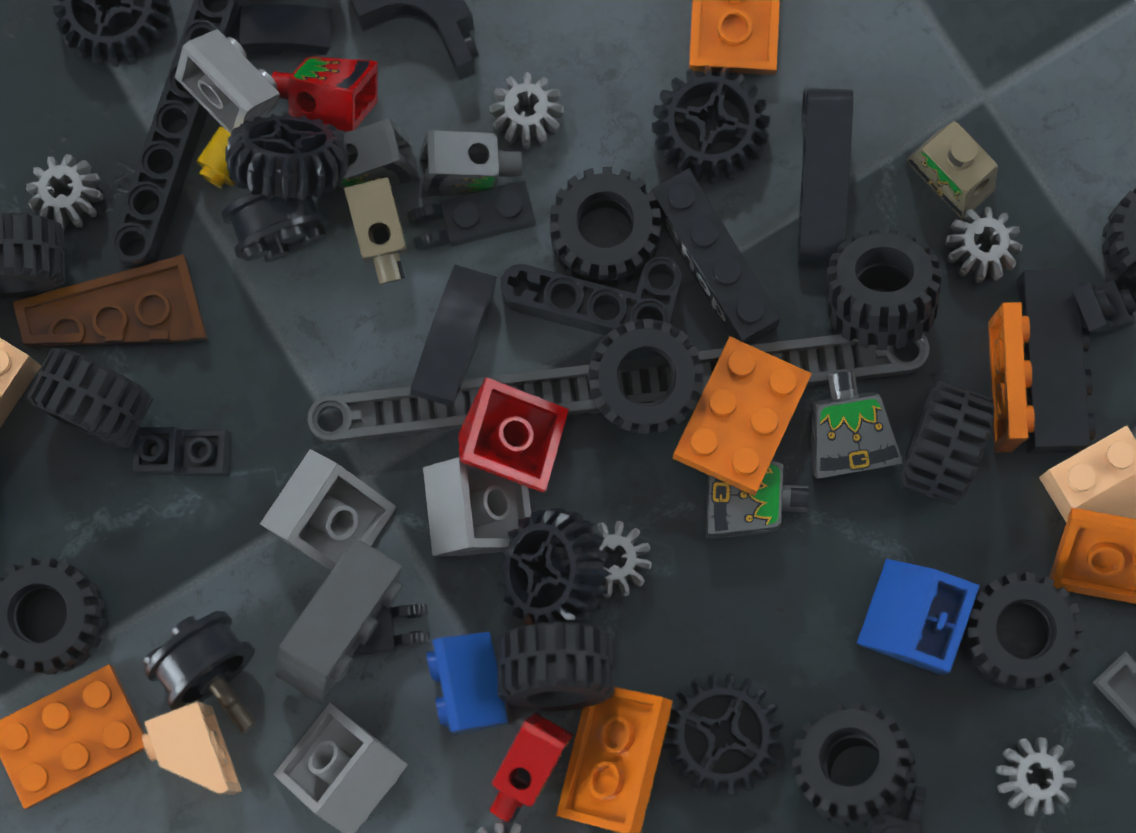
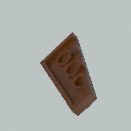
[13,254,209,347]

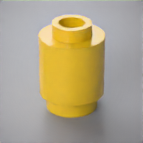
[196,127,236,188]

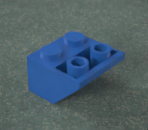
[856,559,980,676]
[426,632,509,735]

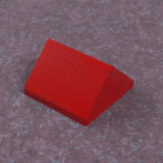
[458,377,569,493]

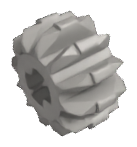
[489,72,564,149]
[26,154,103,230]
[945,206,1022,283]
[597,521,652,598]
[996,737,1076,816]

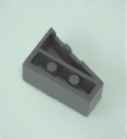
[276,537,403,705]

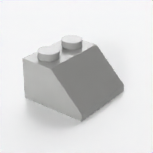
[175,29,280,135]
[260,449,396,571]
[423,457,531,556]
[273,702,408,833]

